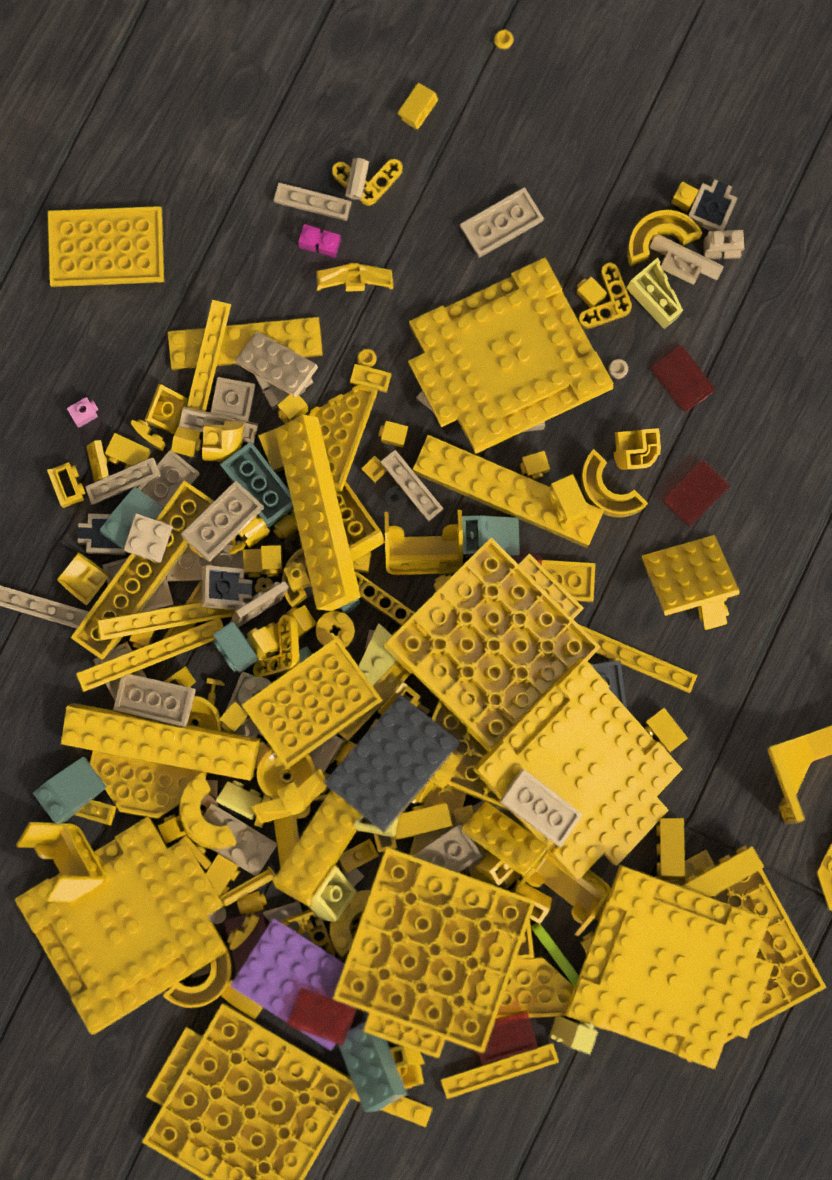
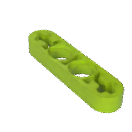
[531,923,579,987]

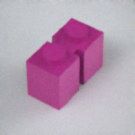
[299,224,341,258]

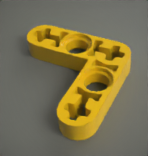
[332,159,402,205]
[579,263,632,329]
[253,615,300,678]
[279,909,335,957]

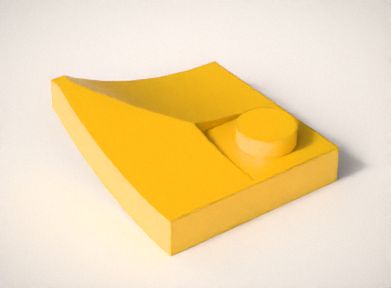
[57,552,110,605]

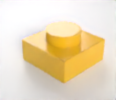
[361,456,387,483]

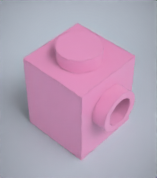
[67,397,98,428]

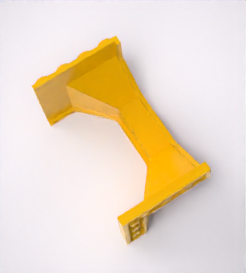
[767,726,832,825]

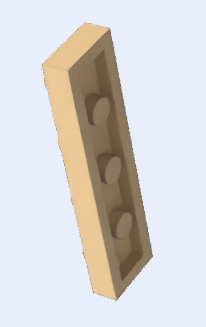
[274,183,352,221]
[179,406,258,444]
[381,450,443,522]
[85,458,160,505]

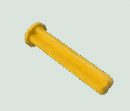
[221,867,276,906]

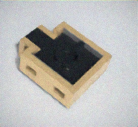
[688,180,737,231]
[78,514,126,555]
[201,565,252,610]

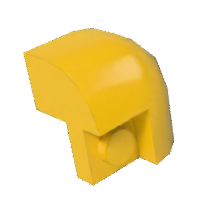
[202,421,244,461]
[613,428,661,470]
[390,1045,424,1089]

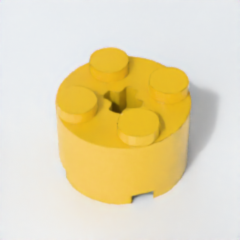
[238,515,270,548]
[316,611,355,649]

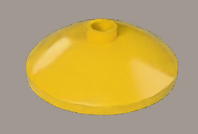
[187,696,222,731]
[257,748,316,800]

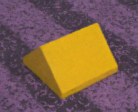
[145,384,188,434]

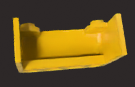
[385,510,463,575]
[274,794,340,870]
[16,822,106,902]
[516,851,611,936]

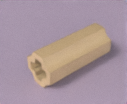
[346,158,369,200]

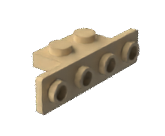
[650,234,724,285]

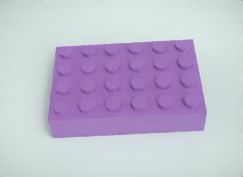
[230,918,357,1050]

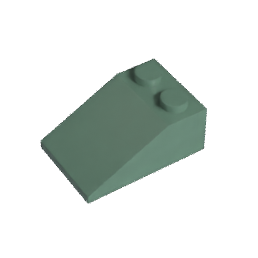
[100,487,164,554]
[33,757,107,824]

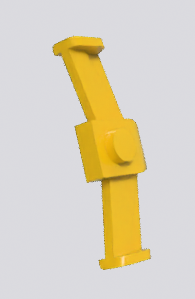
[316,263,393,291]
[251,768,327,823]

